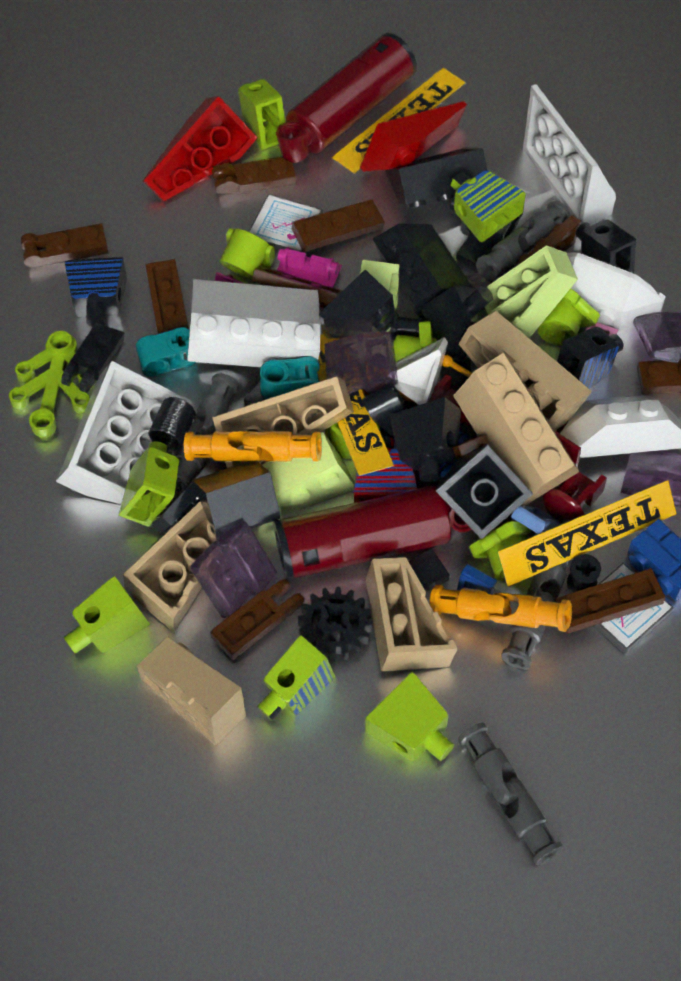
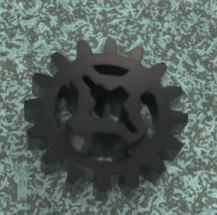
[298,586,373,662]

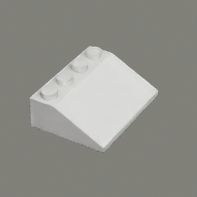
[523,84,616,225]
[187,279,321,370]
[56,361,197,504]

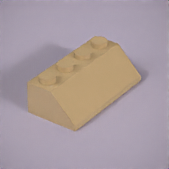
[453,353,580,506]

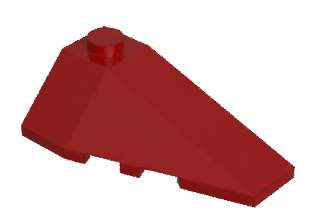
[142,96,258,201]
[360,101,467,172]

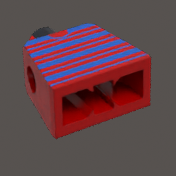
[354,436,417,503]

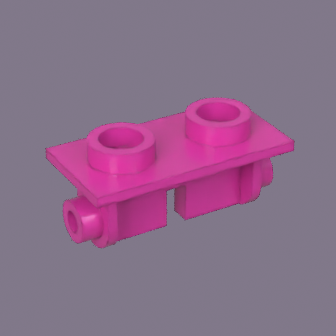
[277,247,342,288]

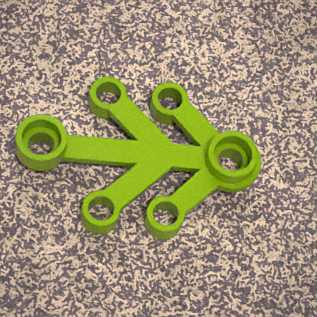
[9,331,97,438]

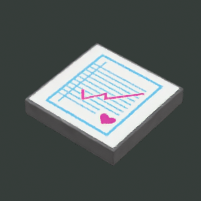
[248,194,323,253]
[594,562,674,654]

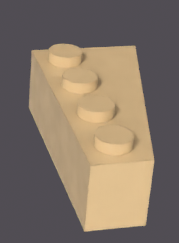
[459,311,592,431]
[212,376,354,468]
[123,502,234,633]

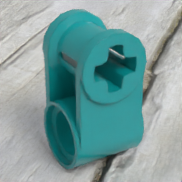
[135,327,196,377]
[260,357,320,400]

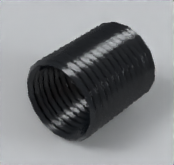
[148,397,196,450]

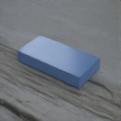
[511,506,561,534]

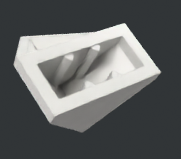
[384,337,448,405]

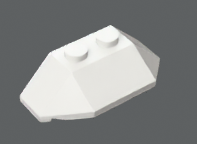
[567,253,666,331]
[560,395,681,458]

